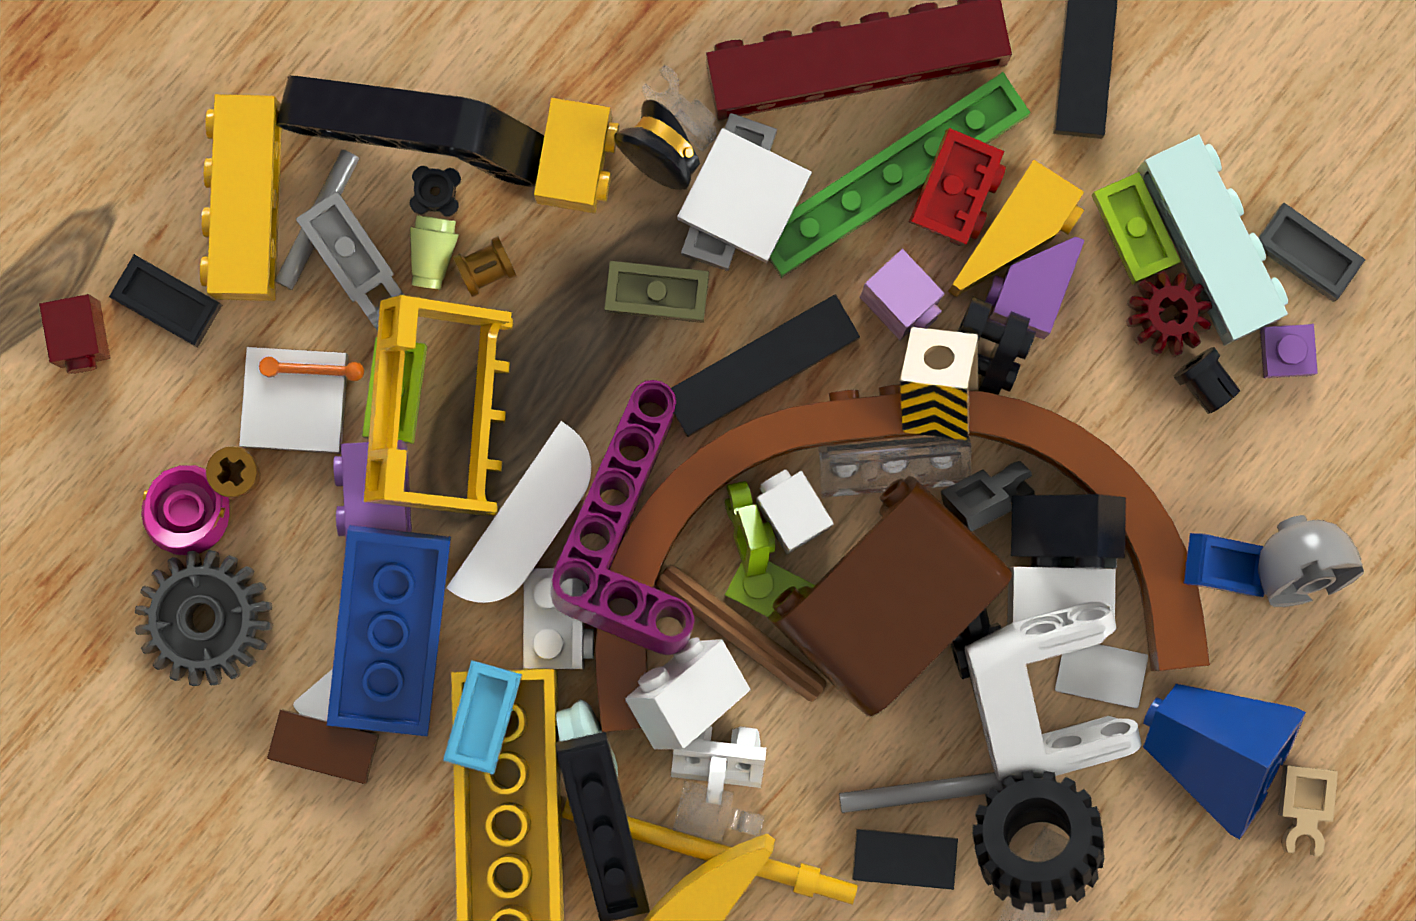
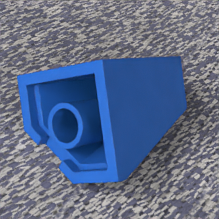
[1143,684,1306,840]

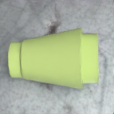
[410,215,459,289]

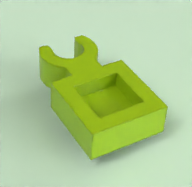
[724,481,775,577]

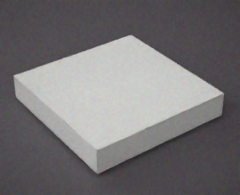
[677,128,812,263]
[239,347,349,454]

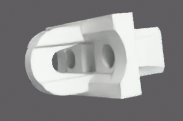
[671,726,766,804]

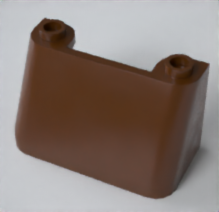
[768,476,1013,717]

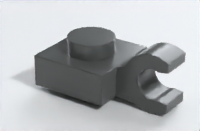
[941,461,1035,531]

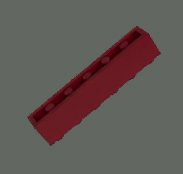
[706,0,1012,121]

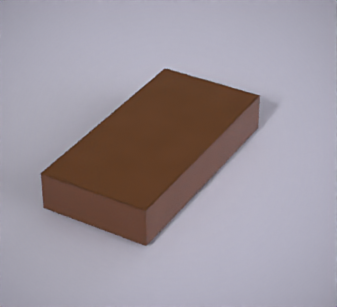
[267,709,379,784]

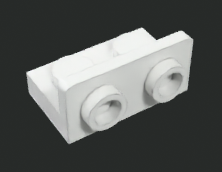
[523,568,594,669]

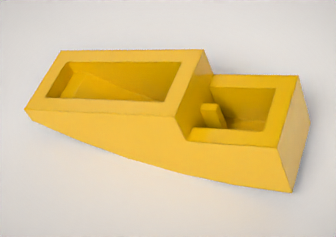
[642,834,775,921]

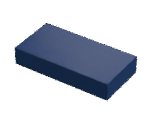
[1184,533,1264,597]

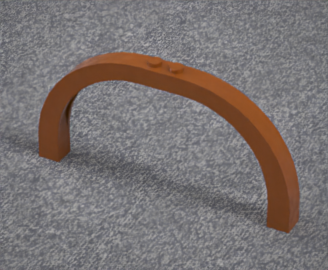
[595,384,1210,732]

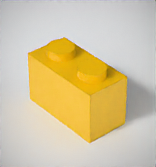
[534,97,619,213]

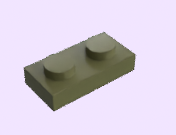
[604,261,709,323]

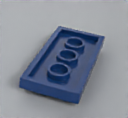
[327,525,451,737]

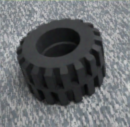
[973,771,1105,913]

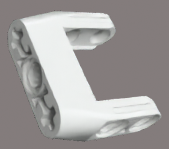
[965,602,1142,781]

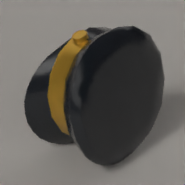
[614,100,700,189]

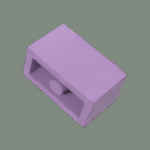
[860,249,945,340]

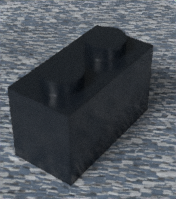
[1011,494,1126,568]

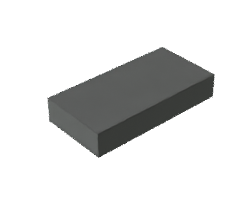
[1258,203,1366,302]

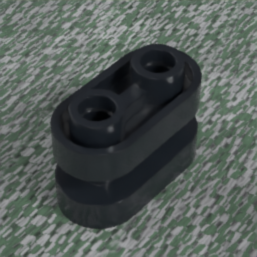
[957,297,1036,395]

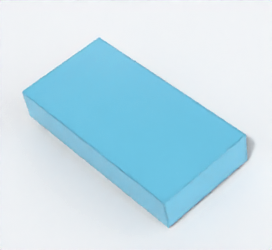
[443,660,522,774]

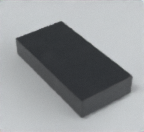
[109,254,223,348]
[852,828,958,890]

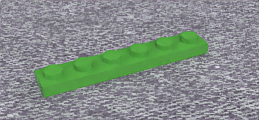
[769,72,1031,278]

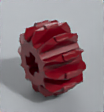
[1126,271,1212,357]

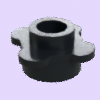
[410,166,461,217]

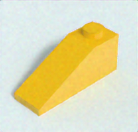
[948,160,1084,297]

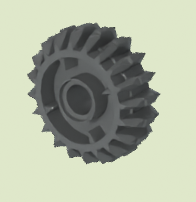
[135,550,273,686]

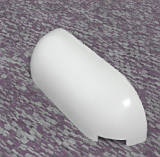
[446,421,591,603]

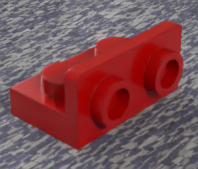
[909,128,1006,246]

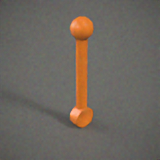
[259,357,364,381]

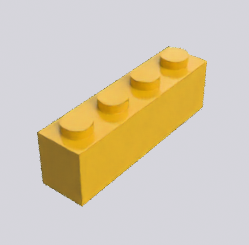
[200,94,282,301]

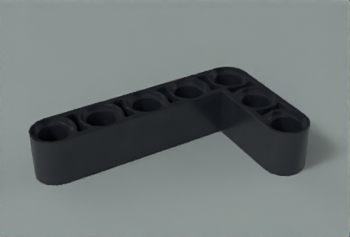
[276,75,544,187]

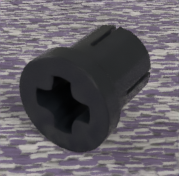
[1174,347,1240,414]

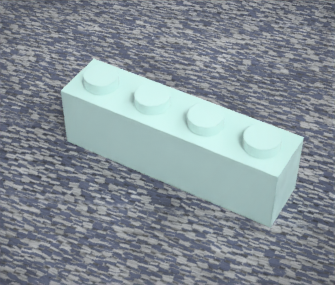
[1137,135,1288,346]

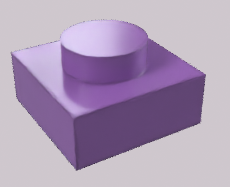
[1260,324,1318,379]

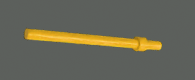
[562,798,858,905]

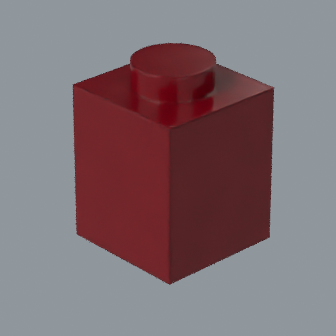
[39,294,110,374]

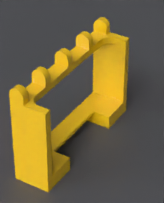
[364,295,513,516]

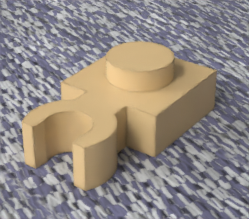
[1278,765,1338,857]

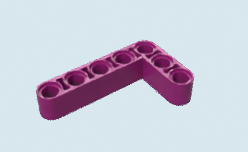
[550,380,694,655]

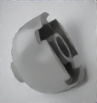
[1258,515,1364,607]

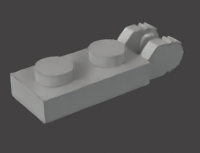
[296,191,404,331]

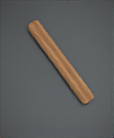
[656,565,826,702]

